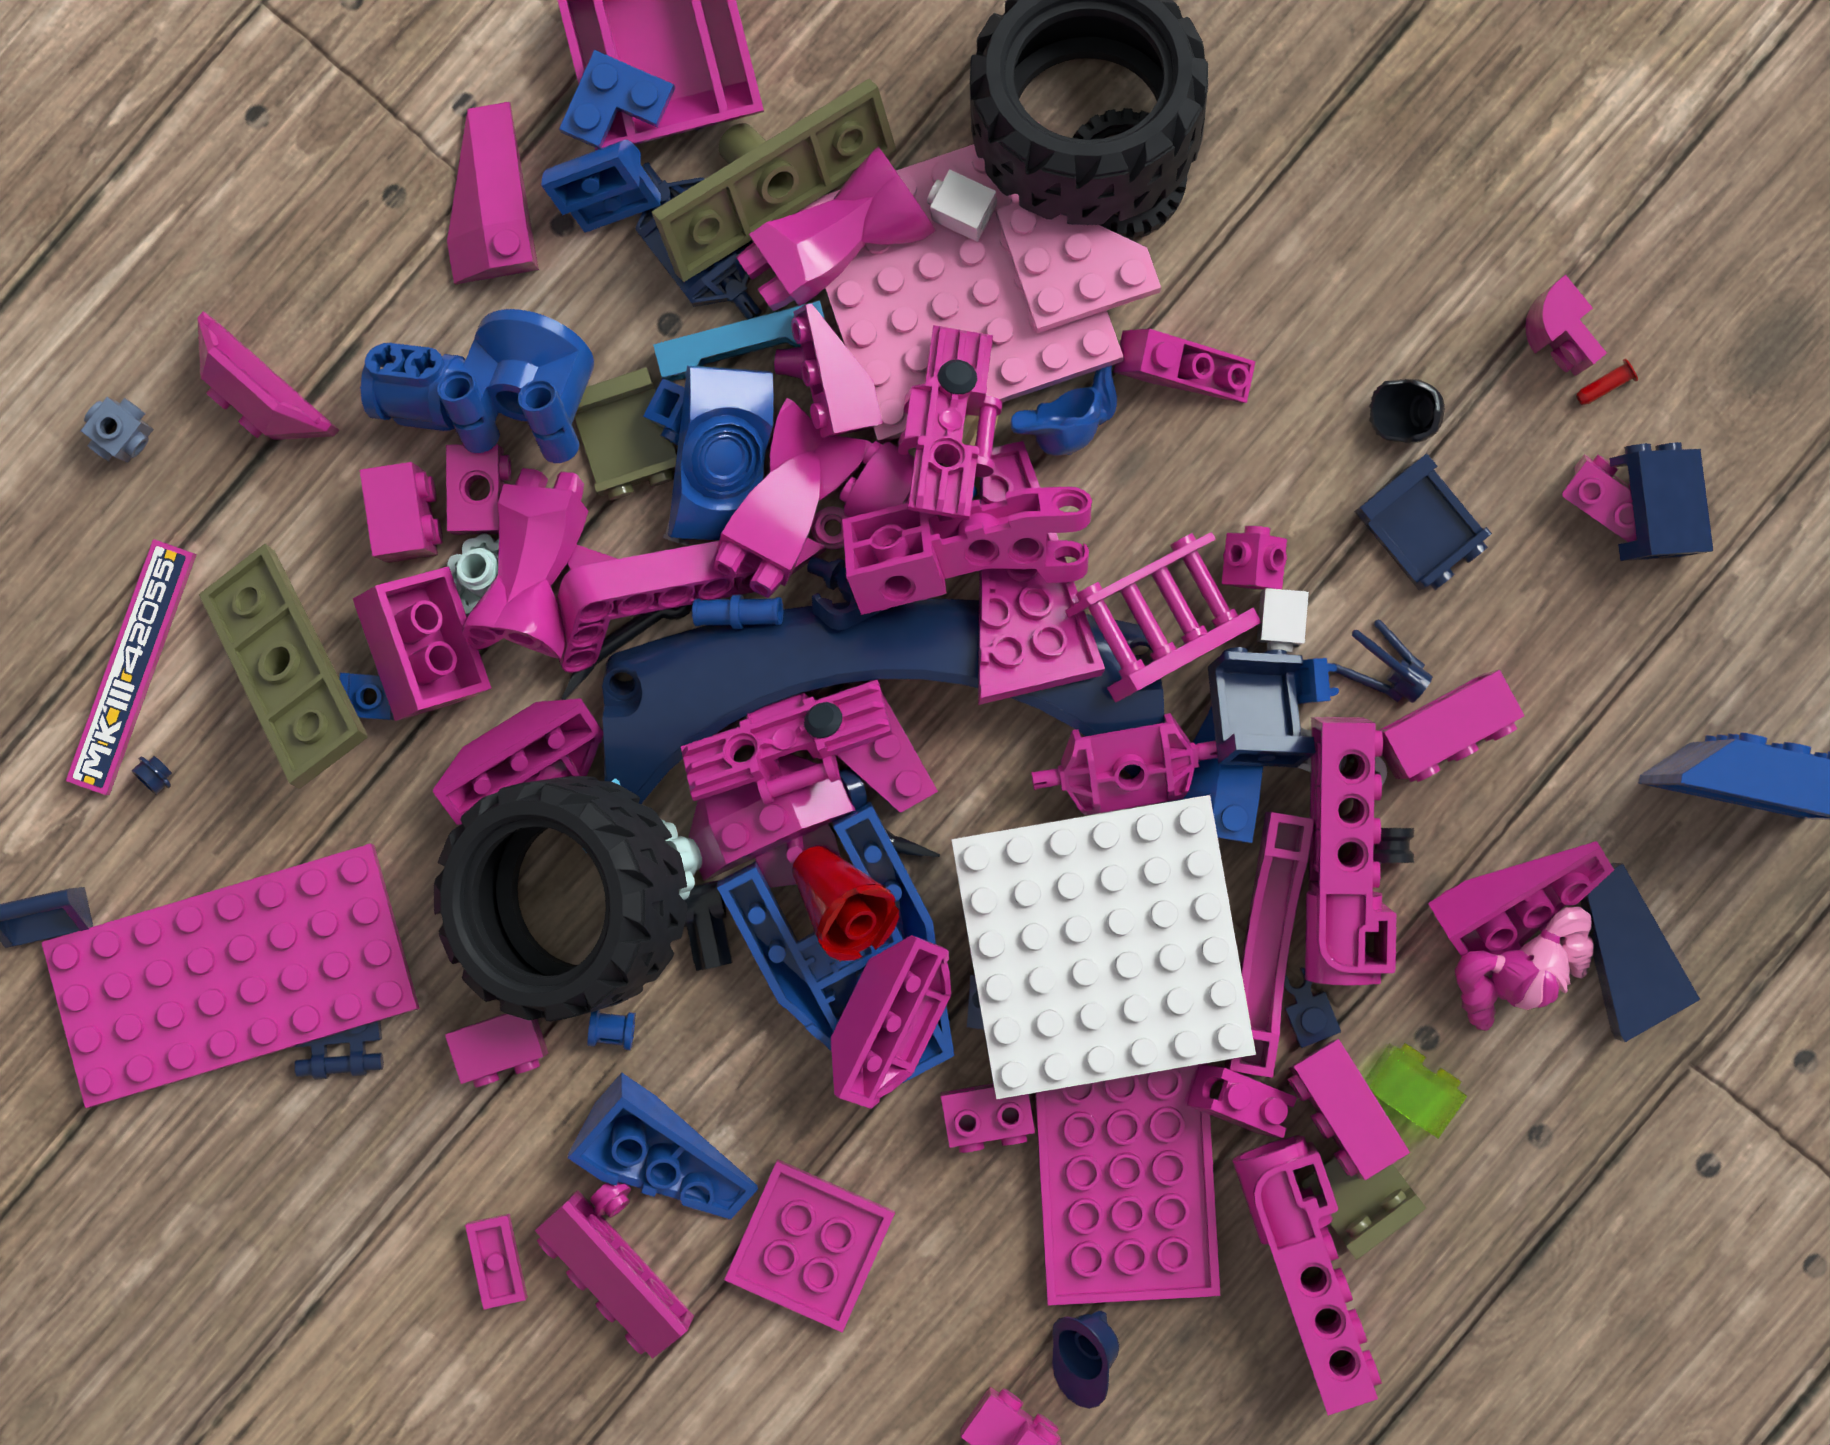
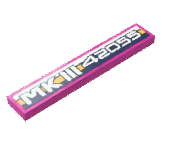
[66,539,197,795]

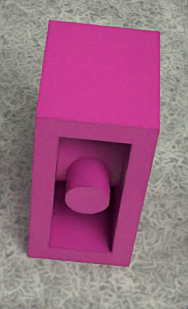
[446,444,511,535]

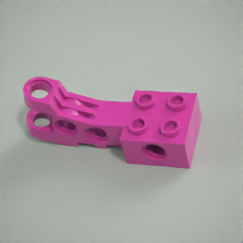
[842,487,1092,615]

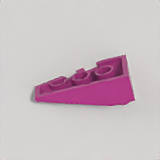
[447,102,539,285]
[1428,841,1614,977]

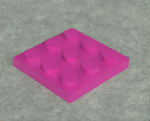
[724,1159,895,1333]

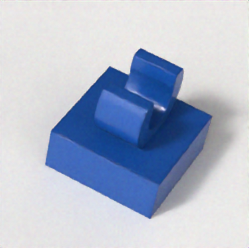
[1294,658,1339,704]

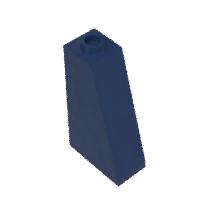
[1580,863,1700,1042]

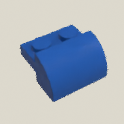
[541,140,661,233]

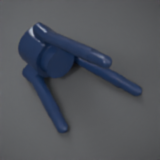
[1332,619,1433,703]

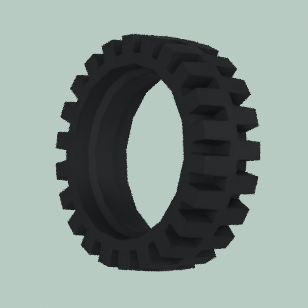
[1072,108,1187,240]

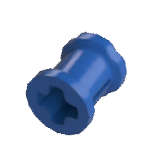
[587,1010,636,1050]

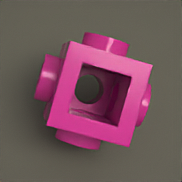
[1222,526,1287,590]

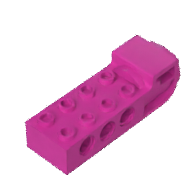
[1305,717,1397,985]
[1232,1135,1382,1416]

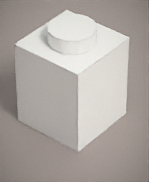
[927,169,997,242]
[1257,588,1309,653]

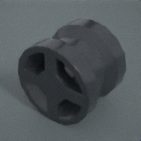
[1373,828,1414,863]

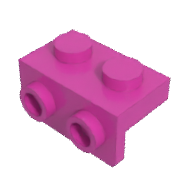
[1562,454,1637,542]

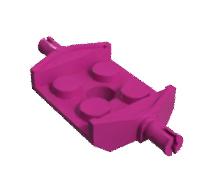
[1031,713,1218,816]

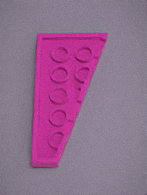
[978,441,1105,705]

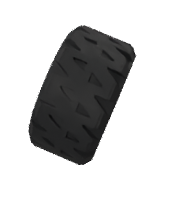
[969,0,1208,225]
[433,776,687,1022]

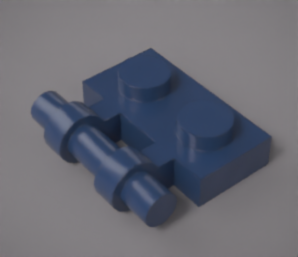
[295,1021,384,1080]

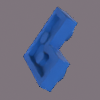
[559,50,675,149]

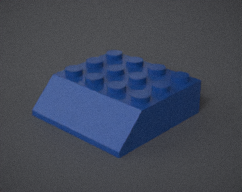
[1638,733,1830,820]

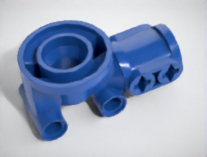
[360,309,594,463]

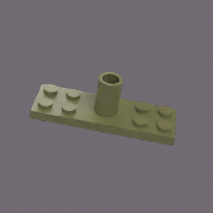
[652,79,896,282]
[199,544,368,789]

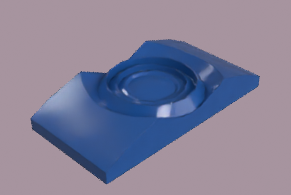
[668,365,774,540]

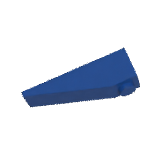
[1167,705,1263,843]
[568,1072,758,1220]

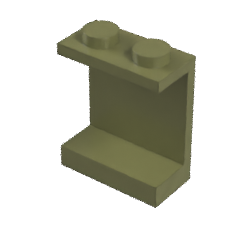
[575,367,677,500]

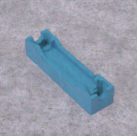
[653,301,825,382]

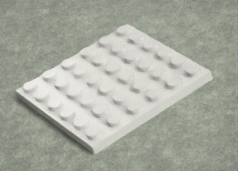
[951,795,1256,1099]

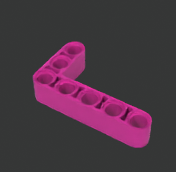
[557,541,756,673]

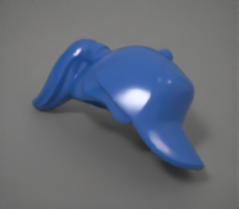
[1011,365,1117,456]

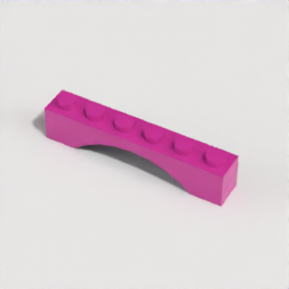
[1225,812,1314,1078]

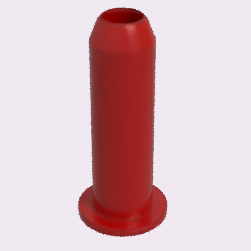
[1576,359,1638,405]

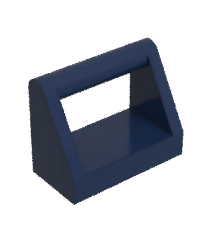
[0,887,93,948]

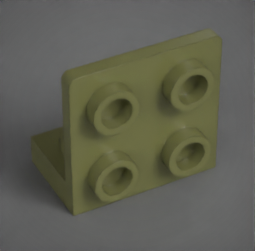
[1301,1156,1427,1260]

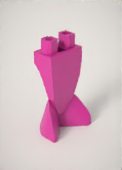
[736,146,936,311]
[713,398,872,598]
[462,468,589,659]

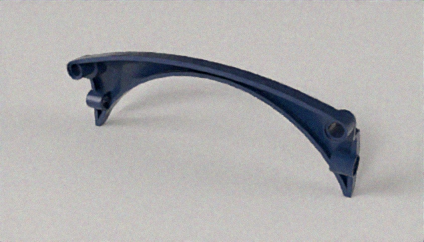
[602,599,1165,805]

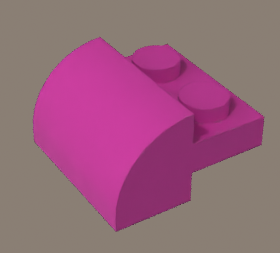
[1525,275,1607,376]

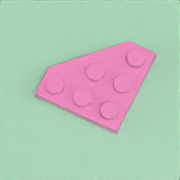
[996,202,1161,333]

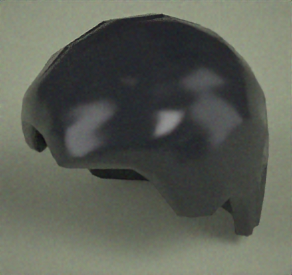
[1369,379,1445,444]

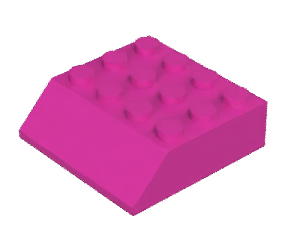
[557,0,764,150]

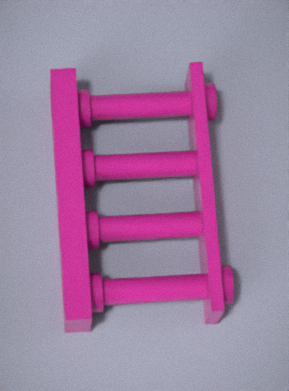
[1065,532,1262,703]

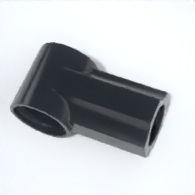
[684,880,733,971]

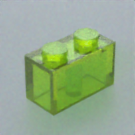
[1365,1043,1467,1139]

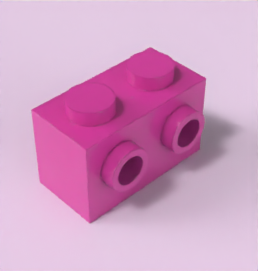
[941,1083,1035,1153]

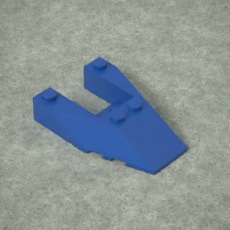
[717,801,954,1084]

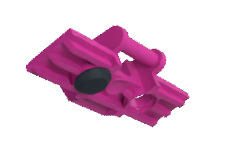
[898,325,1002,520]
[681,679,893,805]

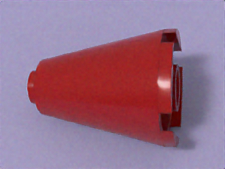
[792,846,899,961]

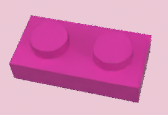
[465,1213,528,1310]

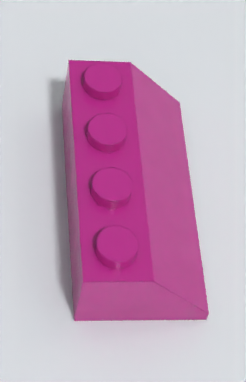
[535,1190,694,1359]

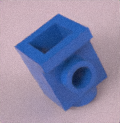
[340,673,395,720]

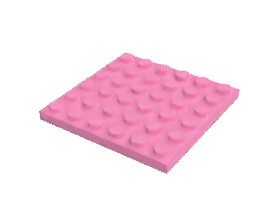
[798,122,1124,444]

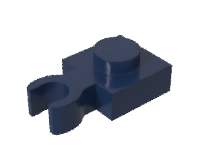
[1284,967,1341,1048]

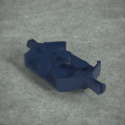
[635,162,762,320]

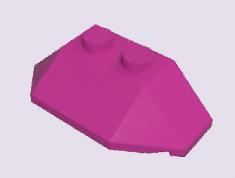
[197,311,339,440]
[433,699,603,825]
[688,754,856,881]
[831,935,951,1109]

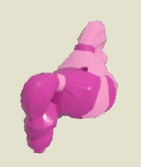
[1455,907,1594,1031]

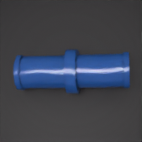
[692,595,783,629]

